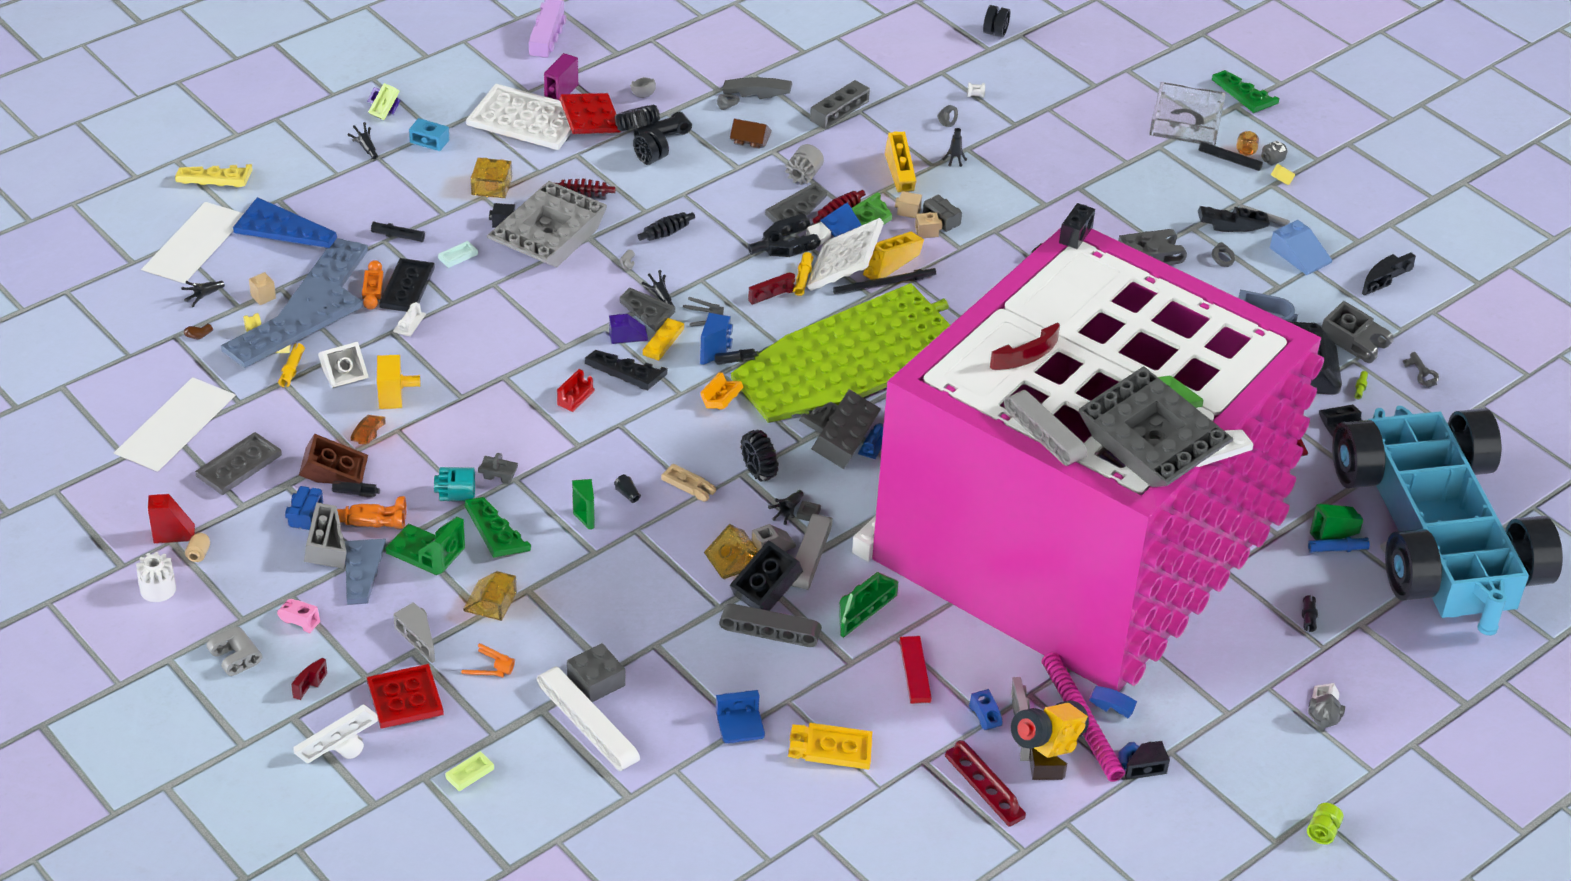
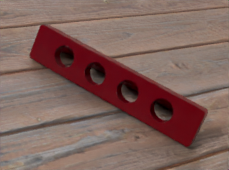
[945,740,1026,827]

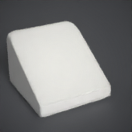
[1312,683,1339,700]

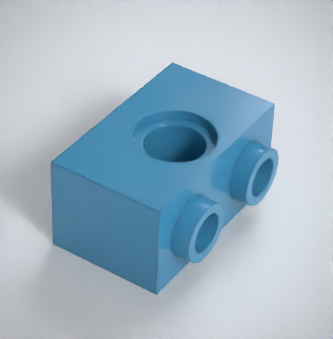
[409,118,449,151]

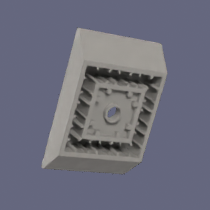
[487,181,607,267]

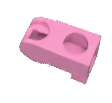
[277,599,320,633]

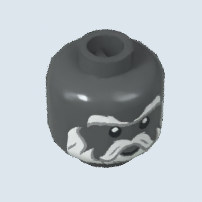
[1261,141,1287,165]

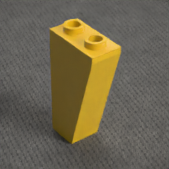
[884,131,916,192]
[863,231,924,280]

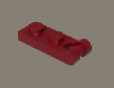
[748,272,795,305]

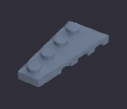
[345,538,386,605]

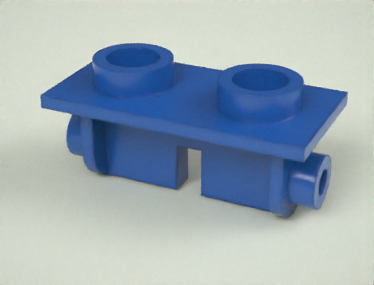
[858,423,884,460]

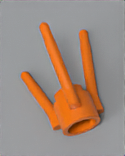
[461,643,515,678]

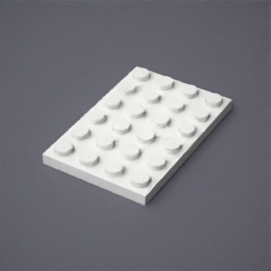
[466,84,572,150]

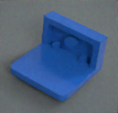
[716,690,765,744]

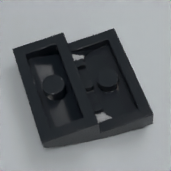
[1319,404,1363,437]

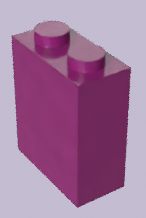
[544,53,579,101]

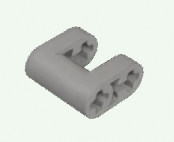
[207,627,262,676]

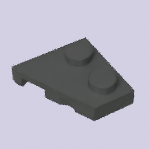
[799,402,838,433]

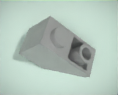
[751,524,796,554]

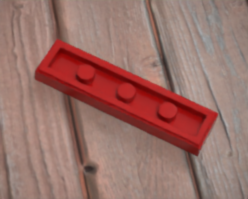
[899,636,932,704]

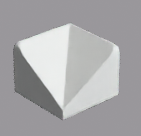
[806,222,831,246]

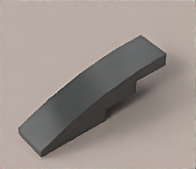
[722,77,792,99]

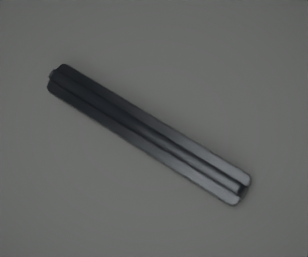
[1198,142,1263,171]

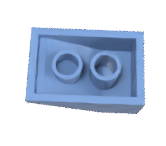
[1270,220,1332,275]

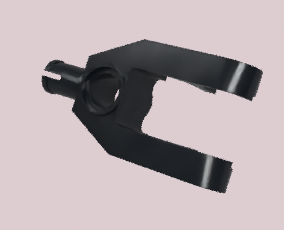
[748,214,821,257]

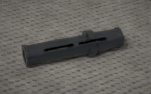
[371,221,425,242]

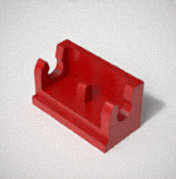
[557,369,595,412]

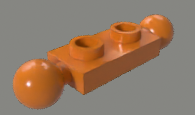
[362,260,384,310]

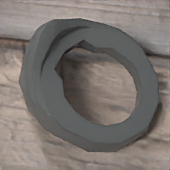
[717,94,740,110]
[937,105,958,127]
[1211,242,1235,267]

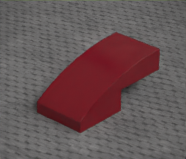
[291,658,328,700]

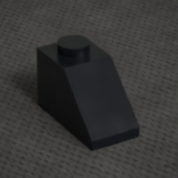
[1125,741,1170,780]

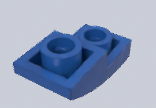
[1089,686,1137,718]

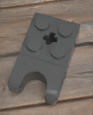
[1118,229,1187,265]
[1322,301,1393,363]

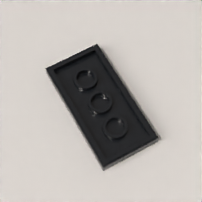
[379,258,435,312]

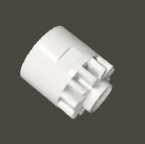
[136,552,176,602]

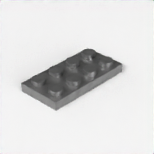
[195,432,282,495]

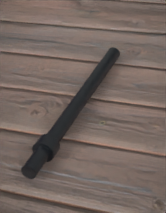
[833,268,936,294]

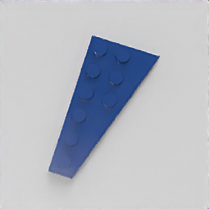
[233,197,337,248]

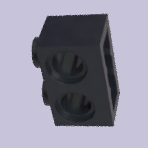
[1059,203,1095,249]

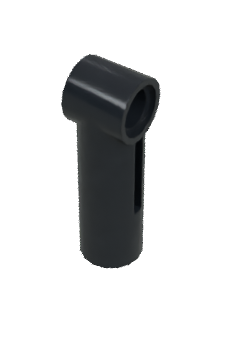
[634,112,692,137]

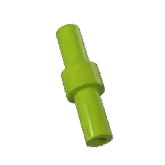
[1354,371,1368,399]

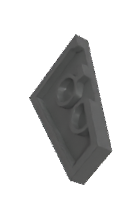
[620,287,675,332]

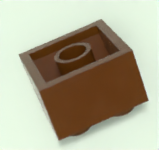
[730,118,772,149]

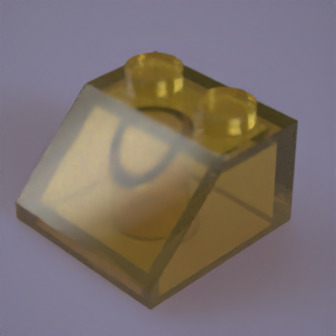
[704,524,759,579]
[463,571,517,621]

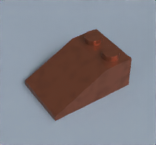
[299,433,368,484]

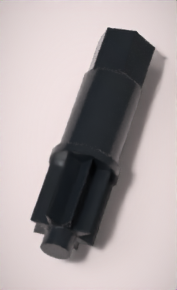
[714,348,759,365]
[332,480,380,497]

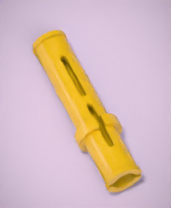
[793,252,814,296]
[278,343,305,387]

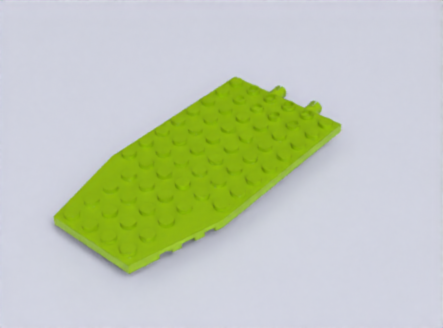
[731,283,950,423]

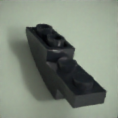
[1198,206,1270,232]
[1362,252,1416,296]

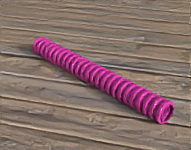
[1041,652,1125,782]

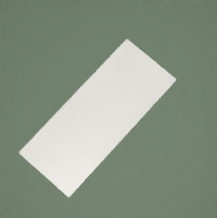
[141,202,244,283]
[114,377,236,472]

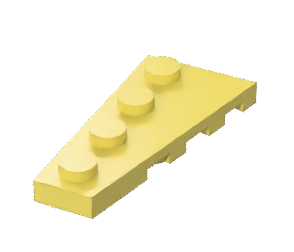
[175,164,252,187]

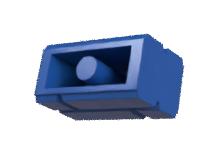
[285,486,323,530]

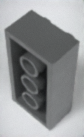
[812,389,881,469]

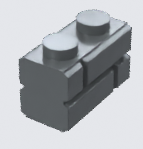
[923,194,962,232]

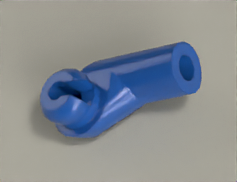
[1118,742,1139,770]

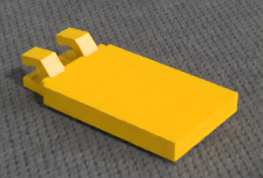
[788,723,873,770]

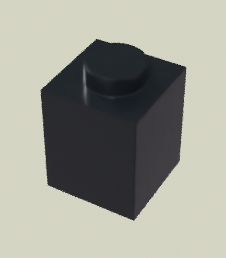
[489,203,515,228]

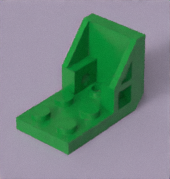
[386,517,465,575]

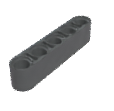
[719,604,822,647]

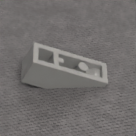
[393,602,435,663]

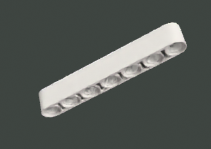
[537,666,640,771]

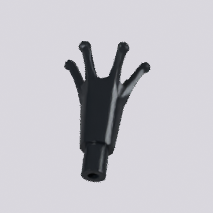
[347,122,378,160]
[942,128,967,167]
[642,270,674,306]
[181,280,225,307]
[768,490,804,525]

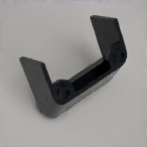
[1288,321,1342,395]

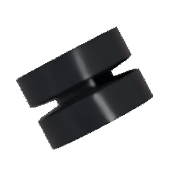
[983,5,1011,37]
[633,128,669,165]

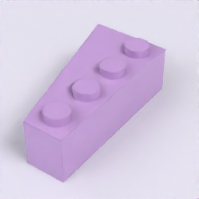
[529,0,567,58]

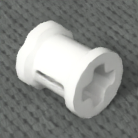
[967,82,985,98]

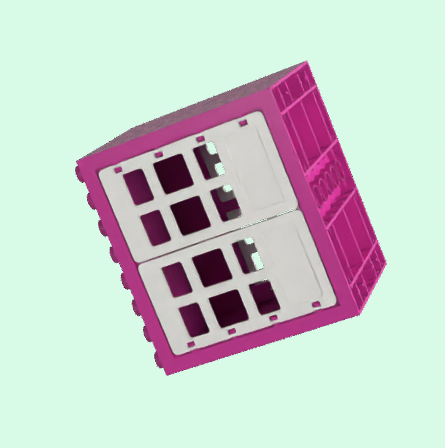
[872,228,1324,692]

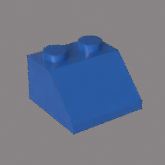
[700,313,733,365]

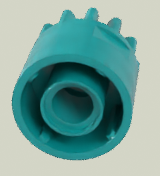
[434,467,475,501]

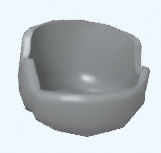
[630,77,656,98]

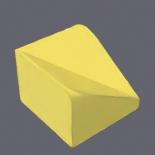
[1271,164,1295,185]

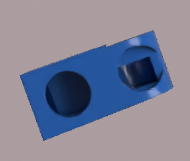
[969,689,1003,730]

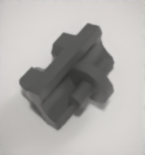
[478,453,518,484]

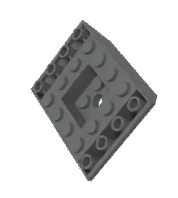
[1079,366,1233,487]

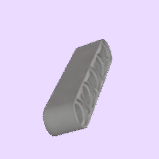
[1004,390,1087,466]
[792,514,833,590]

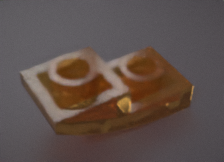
[351,415,386,444]

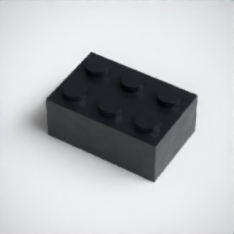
[729,540,803,611]

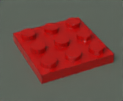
[560,93,621,134]
[367,664,444,729]

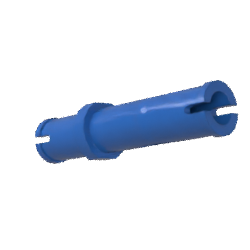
[1308,537,1370,553]

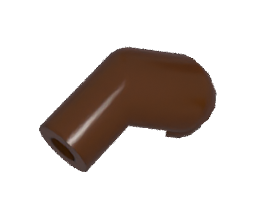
[184,323,213,340]

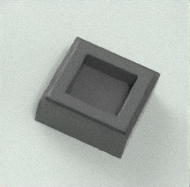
[796,501,821,521]

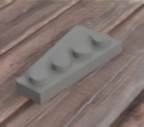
[1011,677,1030,761]

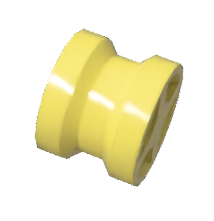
[243,313,261,332]

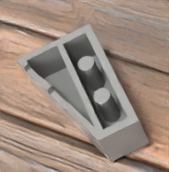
[304,502,347,569]

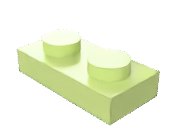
[368,83,400,120]
[446,751,494,791]

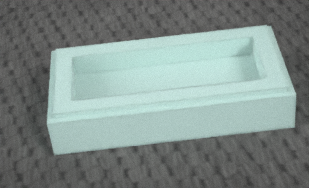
[438,241,478,268]

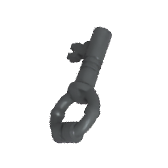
[1403,352,1439,388]

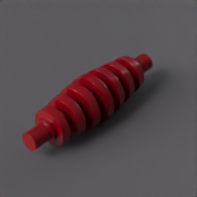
[553,178,616,197]
[812,189,866,224]

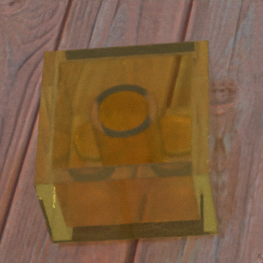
[471,158,512,198]

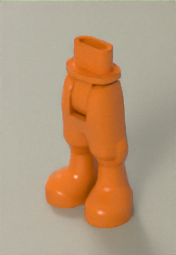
[337,496,407,529]

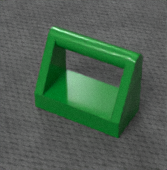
[572,479,595,530]

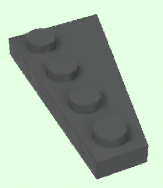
[765,182,827,229]

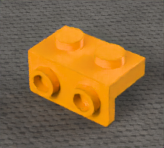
[700,372,743,409]

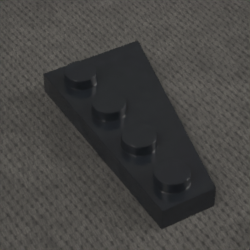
[585,350,668,391]

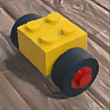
[1011,701,1089,758]

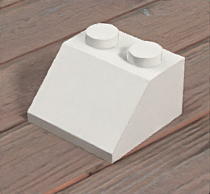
[318,342,369,388]

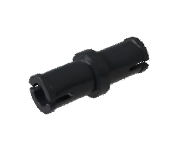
[1302,595,1318,632]

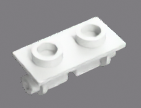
[393,302,426,337]

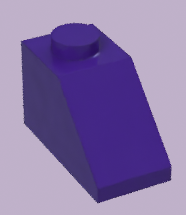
[609,314,648,344]

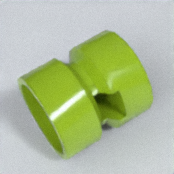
[1307,803,1344,845]

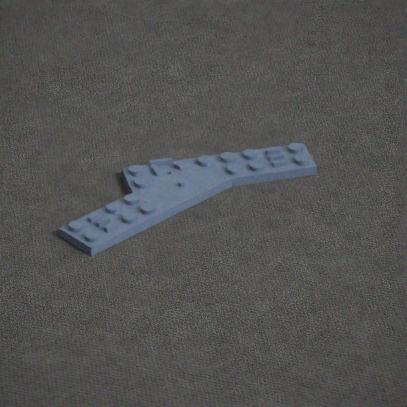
[221,238,368,368]

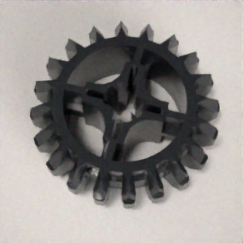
[615,104,660,131]
[740,430,779,482]

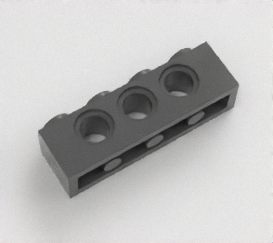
[810,80,870,129]

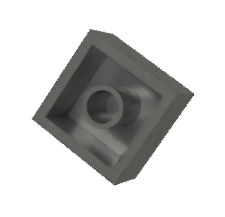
[567,643,625,702]

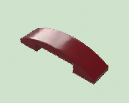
[990,322,1060,370]

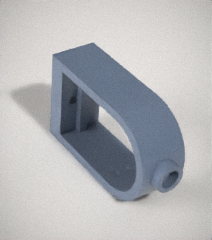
[1238,289,1298,322]

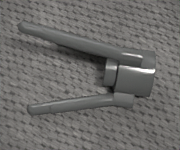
[683,297,724,326]

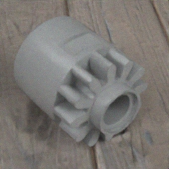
[785,144,824,185]

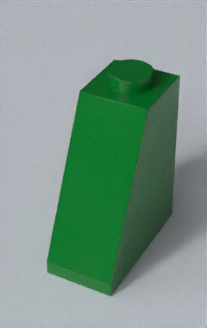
[1310,504,1363,540]

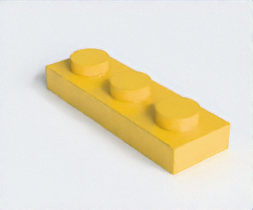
[643,318,684,361]

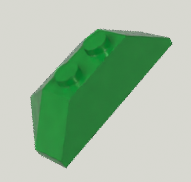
[839,572,899,638]

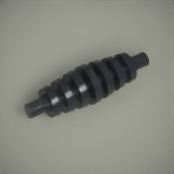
[637,212,695,241]

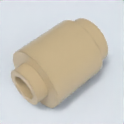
[185,533,210,562]

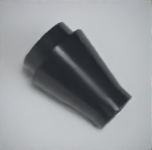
[614,474,641,503]

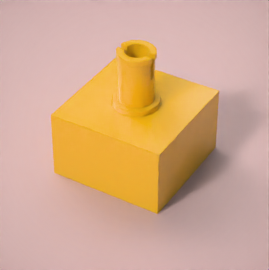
[377,355,421,409]

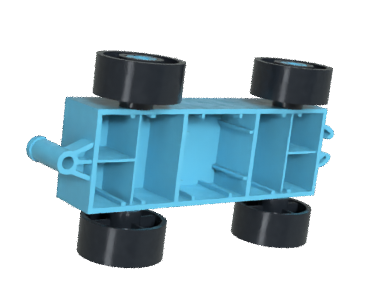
[1332,406,1563,636]

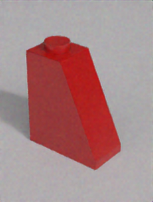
[148,494,195,544]

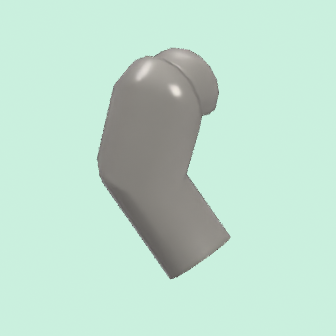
[619,250,635,270]

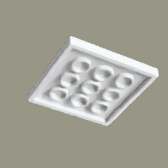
[807,218,884,291]

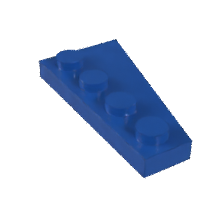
[821,202,862,237]

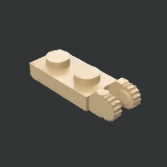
[661,464,716,502]

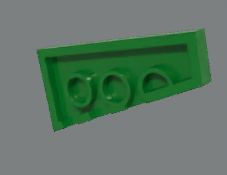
[1212,70,1280,113]
[464,497,531,558]

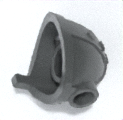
[1307,694,1345,732]

